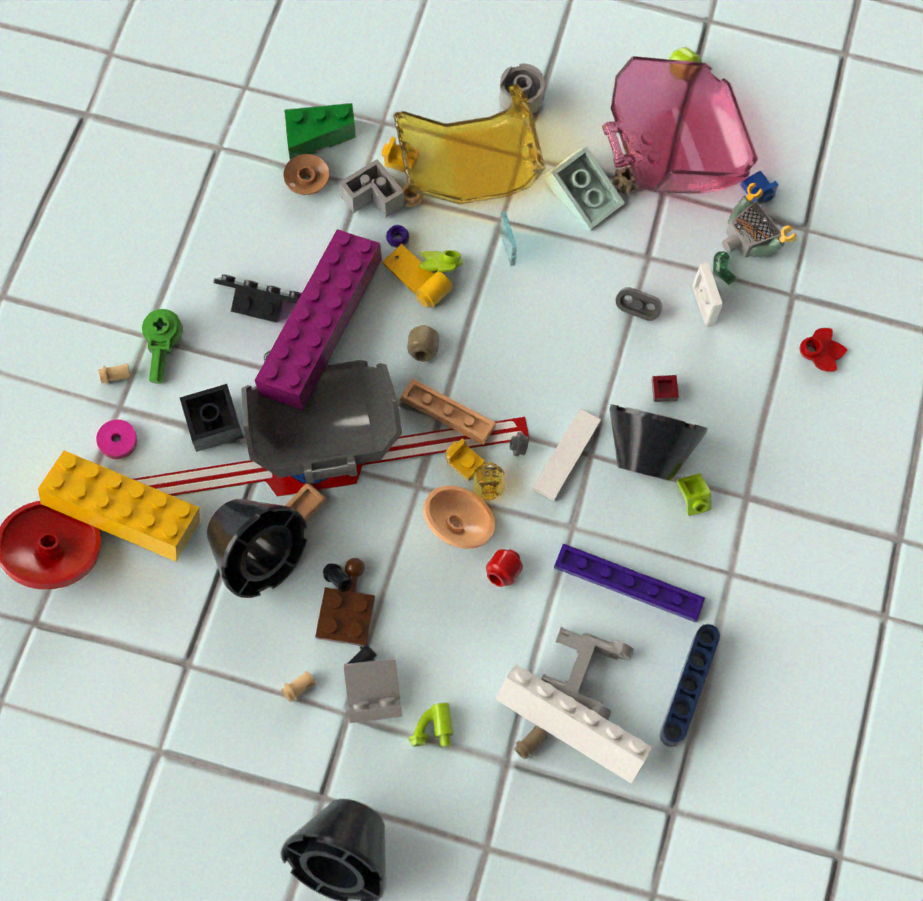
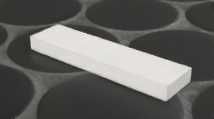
[533,409,601,501]

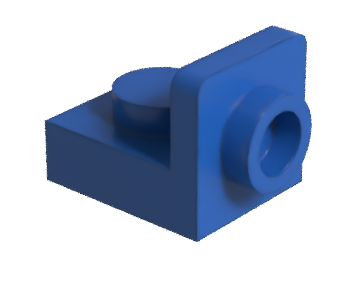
[740,170,779,203]

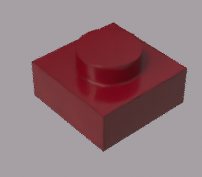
[651,375,679,402]

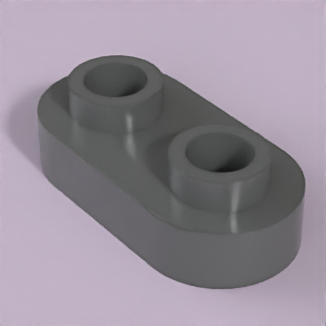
[616,287,663,321]

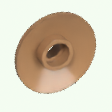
[283,154,329,195]

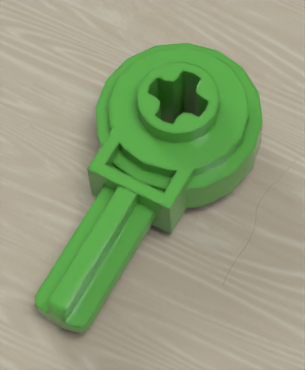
[142,309,183,384]

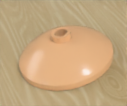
[423,486,495,549]

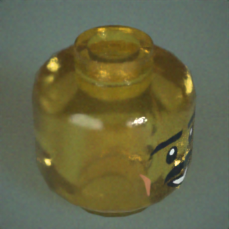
[473,462,505,500]

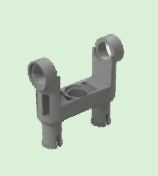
[541,627,634,720]

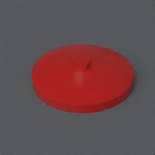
[0,501,101,590]

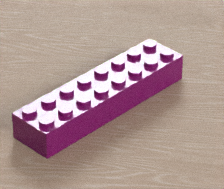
[254,229,382,410]

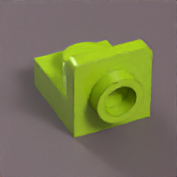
[677,473,711,516]

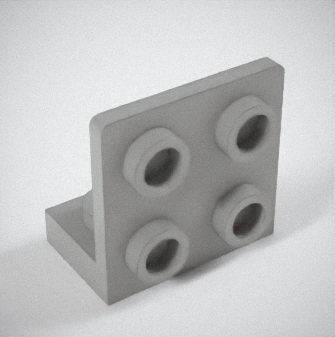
[344,658,403,723]

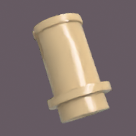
[98,363,131,385]
[281,671,316,702]

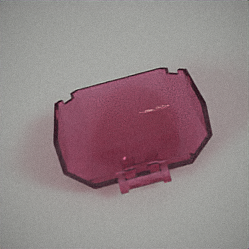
[602,56,758,194]

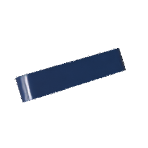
[659,624,720,747]

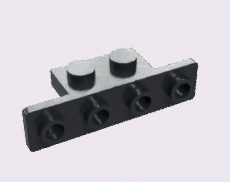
[213,274,302,323]

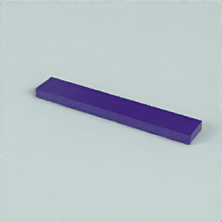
[554,543,705,623]

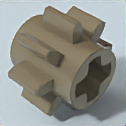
[612,165,642,195]

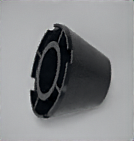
[609,404,708,481]
[207,499,307,598]
[281,799,386,901]

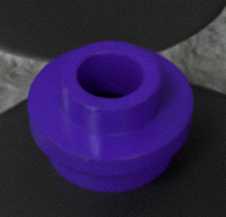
[386,225,409,248]

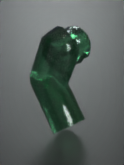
[713,251,736,285]

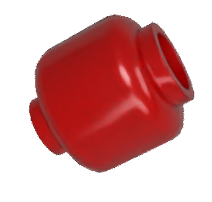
[486,549,523,587]

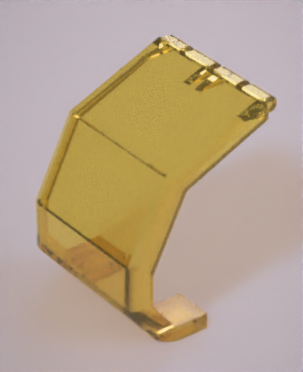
[393,84,546,204]

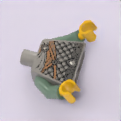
[722,183,797,257]

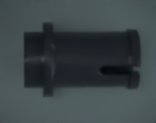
[323,563,352,592]
[344,644,377,665]

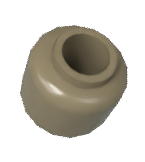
[407,325,439,362]

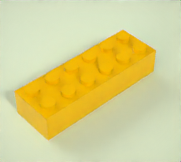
[38,450,200,562]

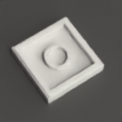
[692,262,723,327]

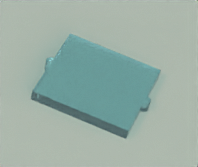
[500,212,517,266]

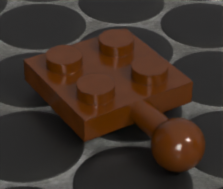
[315,558,375,647]

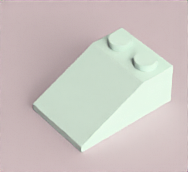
[543,146,625,230]

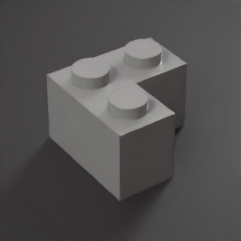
[339,159,405,217]

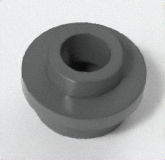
[509,432,529,457]

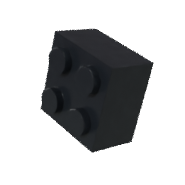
[179,384,244,452]

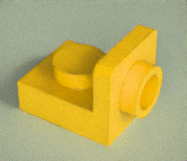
[382,137,418,174]
[446,439,485,481]

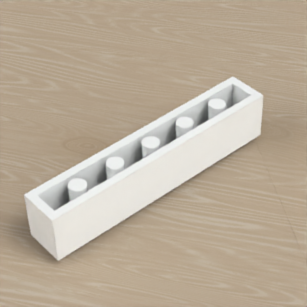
[495,664,652,783]

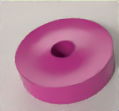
[96,419,137,459]

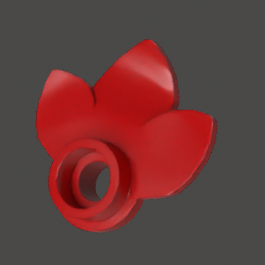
[799,328,847,372]

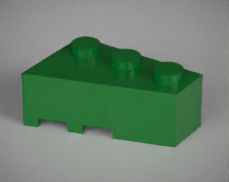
[284,103,356,160]

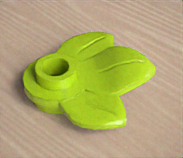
[419,250,463,273]

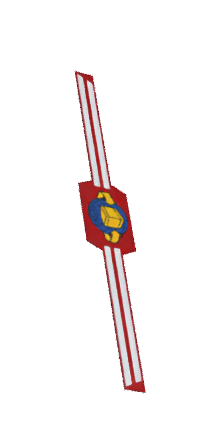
[134,417,530,497]

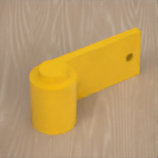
[382,244,453,308]

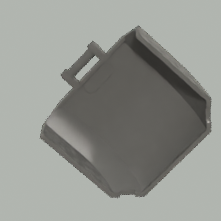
[241,360,402,484]

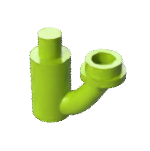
[408,703,454,747]

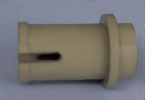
[514,726,548,760]

